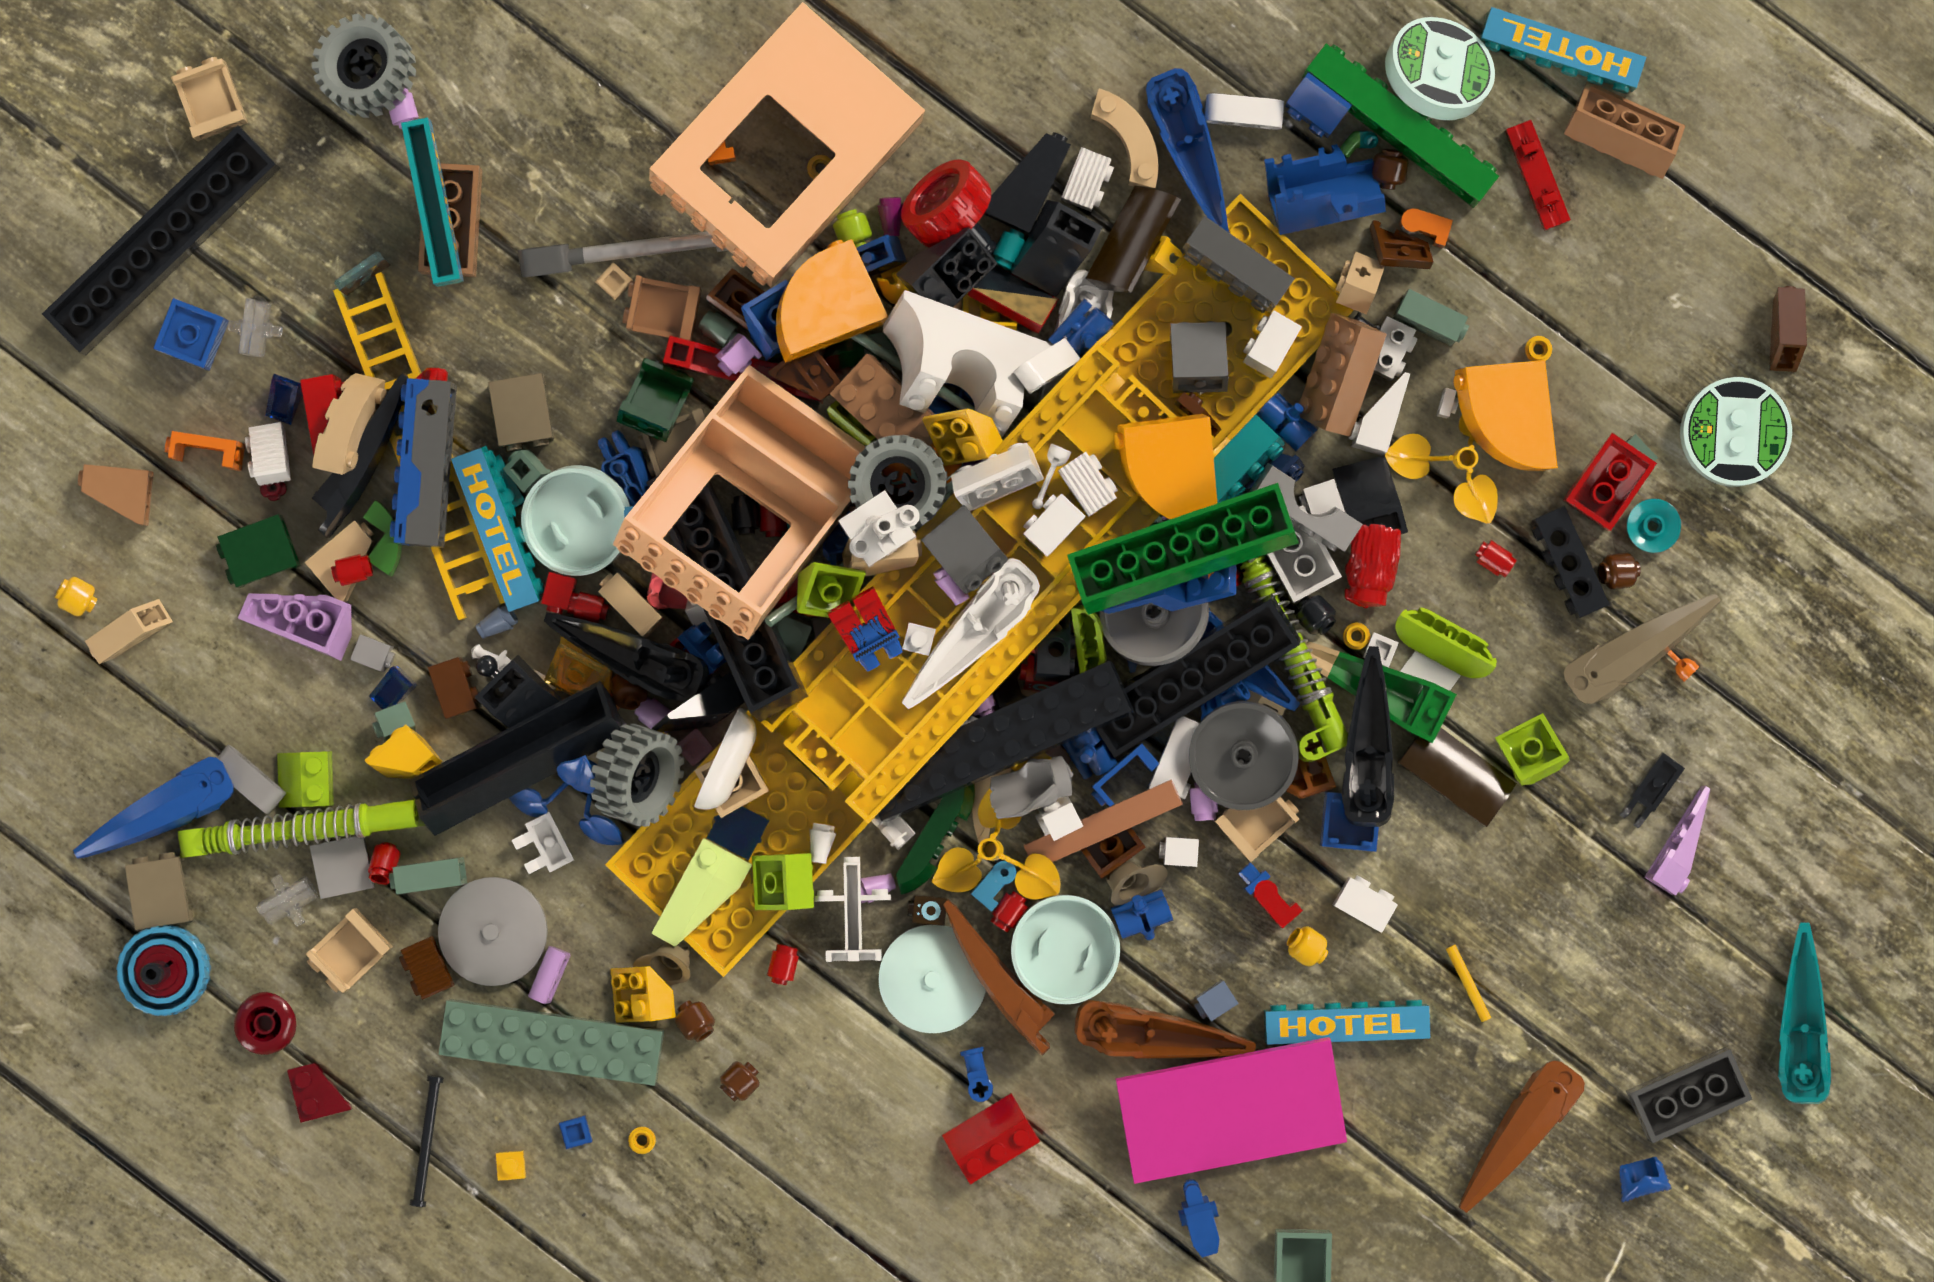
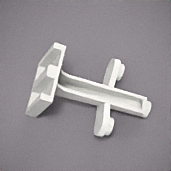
[838,490,919,568]
[814,857,891,962]

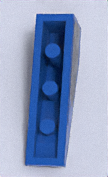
[792,235,907,277]

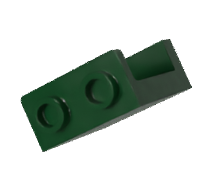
[616,358,694,442]
[216,514,301,588]

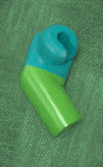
[1340,131,1379,159]

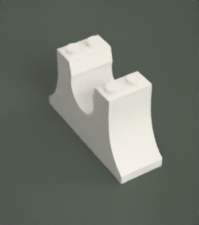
[883,290,1053,438]

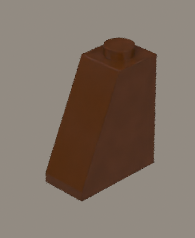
[1769,286,1807,372]

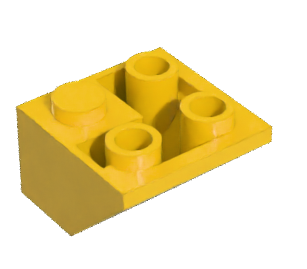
[922,408,1003,466]
[365,725,443,779]
[610,966,676,1023]

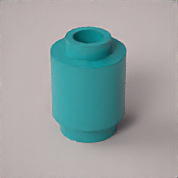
[993,228,1026,271]

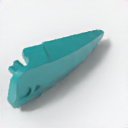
[1778,923,1831,1104]

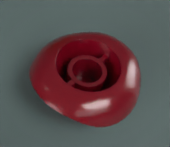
[234,992,297,1055]

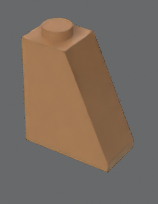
[78,464,154,526]

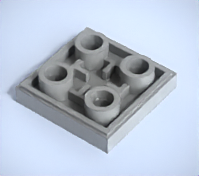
[310,836,375,899]

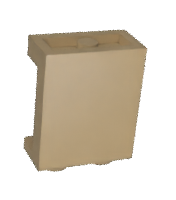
[171,57,248,141]
[1214,797,1300,862]
[306,908,393,993]

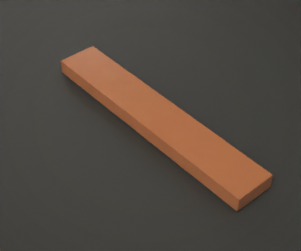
[1024,779,1183,862]

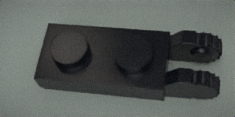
[1619,752,1685,828]

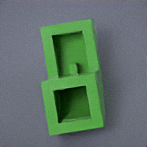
[363,500,402,576]

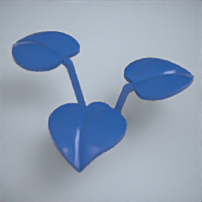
[509,755,625,845]

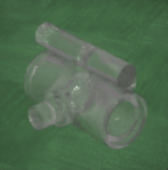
[228,298,283,358]
[256,875,318,927]

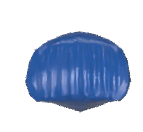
[1619,1157,1672,1202]

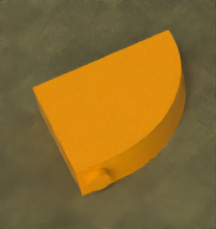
[776,239,888,363]
[1453,360,1558,471]
[1114,414,1217,519]

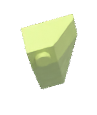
[651,838,752,946]

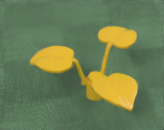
[1384,415,1498,524]
[932,788,1061,900]

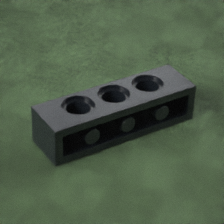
[1531,506,1610,619]
[1033,610,1076,683]

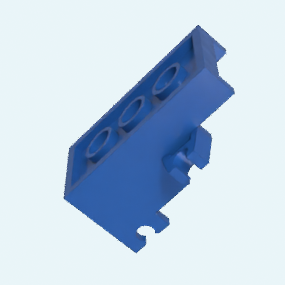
[1264,144,1386,235]

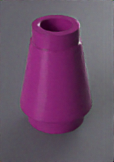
[877,197,903,236]

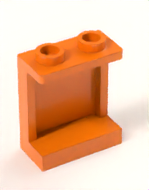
[165,431,246,471]

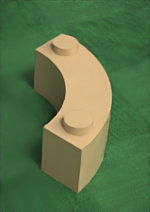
[1091,88,1158,189]
[312,373,387,475]

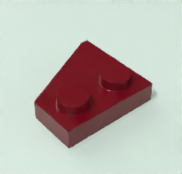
[287,1063,353,1123]

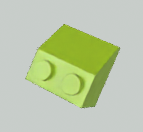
[277,751,334,807]
[752,853,814,910]

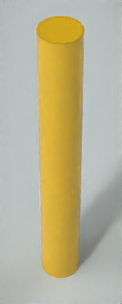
[1446,944,1491,1022]

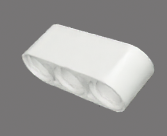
[1204,93,1285,130]
[1014,338,1080,394]

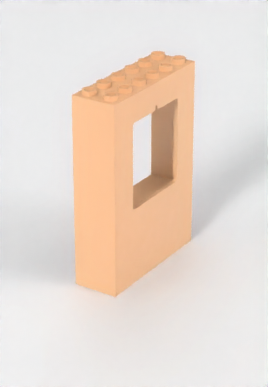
[649,2,925,288]
[613,365,866,640]

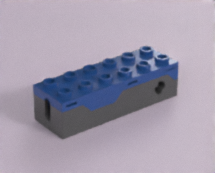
[390,368,457,548]

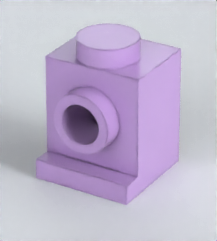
[715,333,762,377]

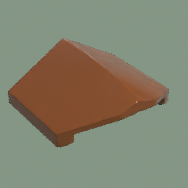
[1286,740,1336,799]

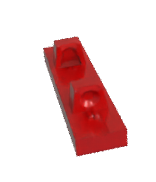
[1505,120,1571,231]

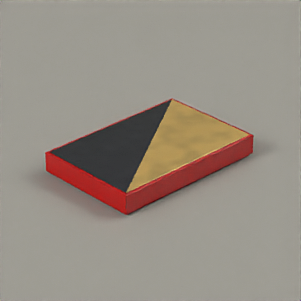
[967,265,1059,334]

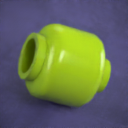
[833,209,872,248]

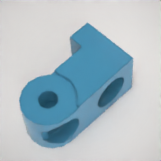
[971,861,1016,912]

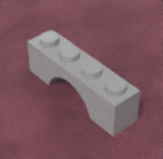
[1250,463,1363,552]

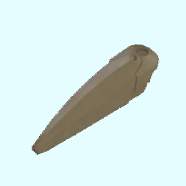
[1564,594,1721,704]

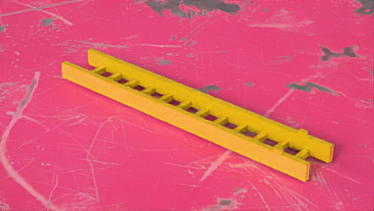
[333,272,505,620]

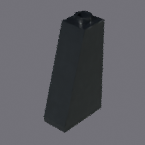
[984,132,1071,235]

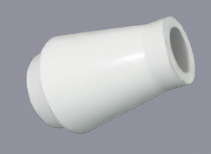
[809,823,836,864]

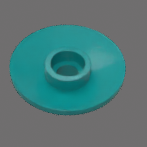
[1627,499,1681,553]

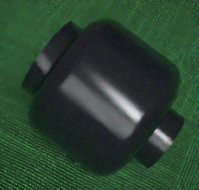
[1296,595,1336,635]

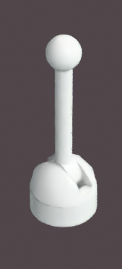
[1032,443,1071,509]

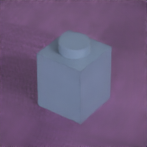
[1194,980,1239,1021]

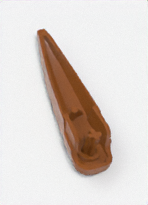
[943,899,1055,1056]
[1074,1000,1256,1059]
[1459,1061,1585,1213]

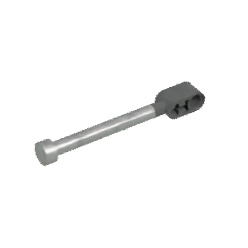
[518,231,728,277]

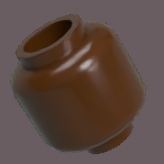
[1372,149,1409,190]
[1598,553,1641,590]
[610,674,648,710]
[675,1000,715,1042]
[720,1061,760,1102]

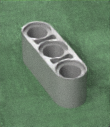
[217,744,286,815]

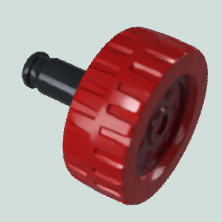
[901,159,997,255]

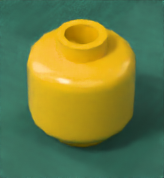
[54,577,97,617]
[1287,926,1328,967]

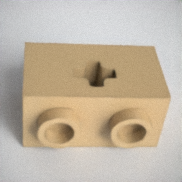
[1335,252,1385,315]

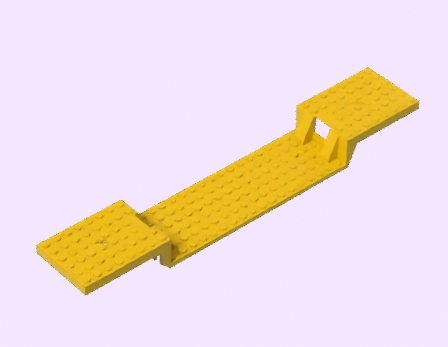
[605,194,1354,977]

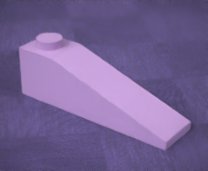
[238,593,352,661]
[1644,786,1710,896]

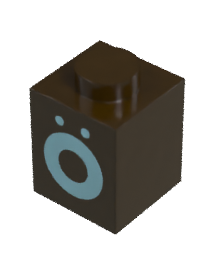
[907,895,947,926]

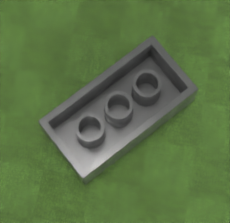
[1181,216,1295,313]
[1626,1047,1753,1143]

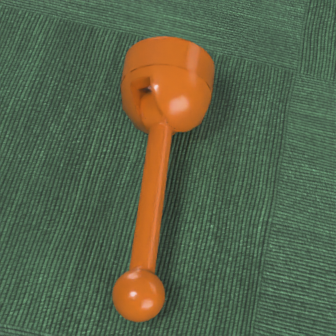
[1667,650,1699,682]

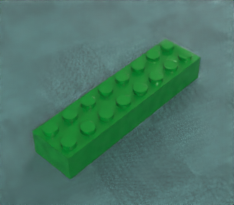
[1302,43,1499,208]
[1067,483,1299,615]

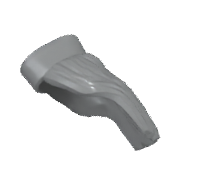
[990,756,1073,819]

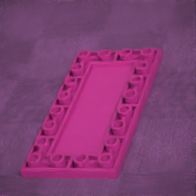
[1115,1037,1347,1184]

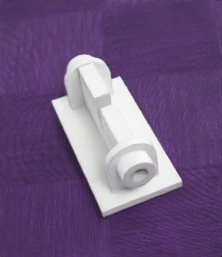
[872,814,916,850]

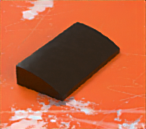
[1085,186,1181,293]
[1397,728,1517,827]

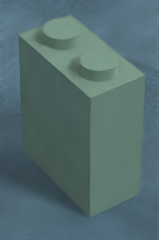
[1392,289,1469,346]
[389,857,467,894]

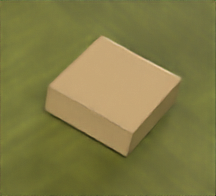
[595,262,633,301]

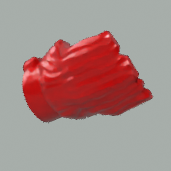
[1344,524,1401,609]

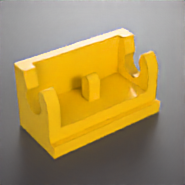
[1143,236,1183,275]

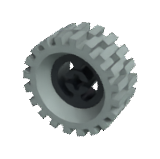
[312,14,416,118]
[848,435,948,530]
[590,724,684,827]

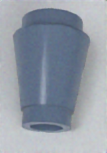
[476,605,518,639]

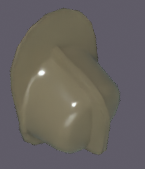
[1105,862,1168,905]
[633,943,691,986]

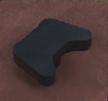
[993,662,1027,709]

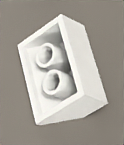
[951,442,1044,511]
[1266,505,1342,603]

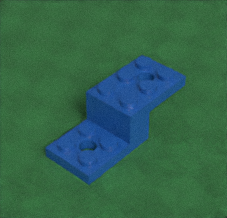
[1101,565,1236,614]

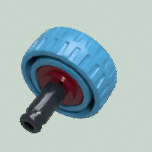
[116,925,211,1016]

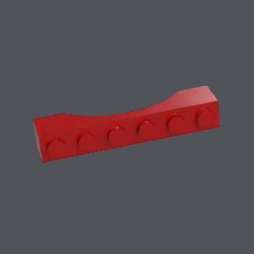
[663,336,824,404]

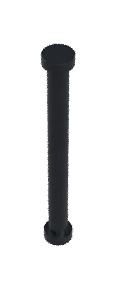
[410,1075,444,1207]

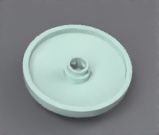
[879,924,986,1033]

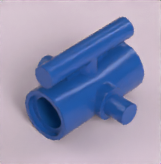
[1048,298,1114,359]
[1256,392,1318,452]
[1062,730,1117,779]
[1111,889,1173,940]

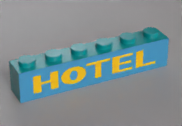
[1480,7,1646,94]
[401,117,464,287]
[451,446,544,612]
[1264,999,1430,1044]

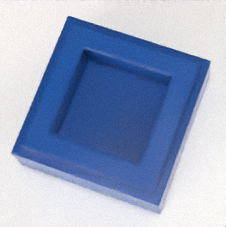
[559,1115,593,1149]

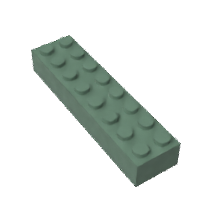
[438,999,665,1086]

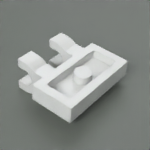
[512,812,574,874]

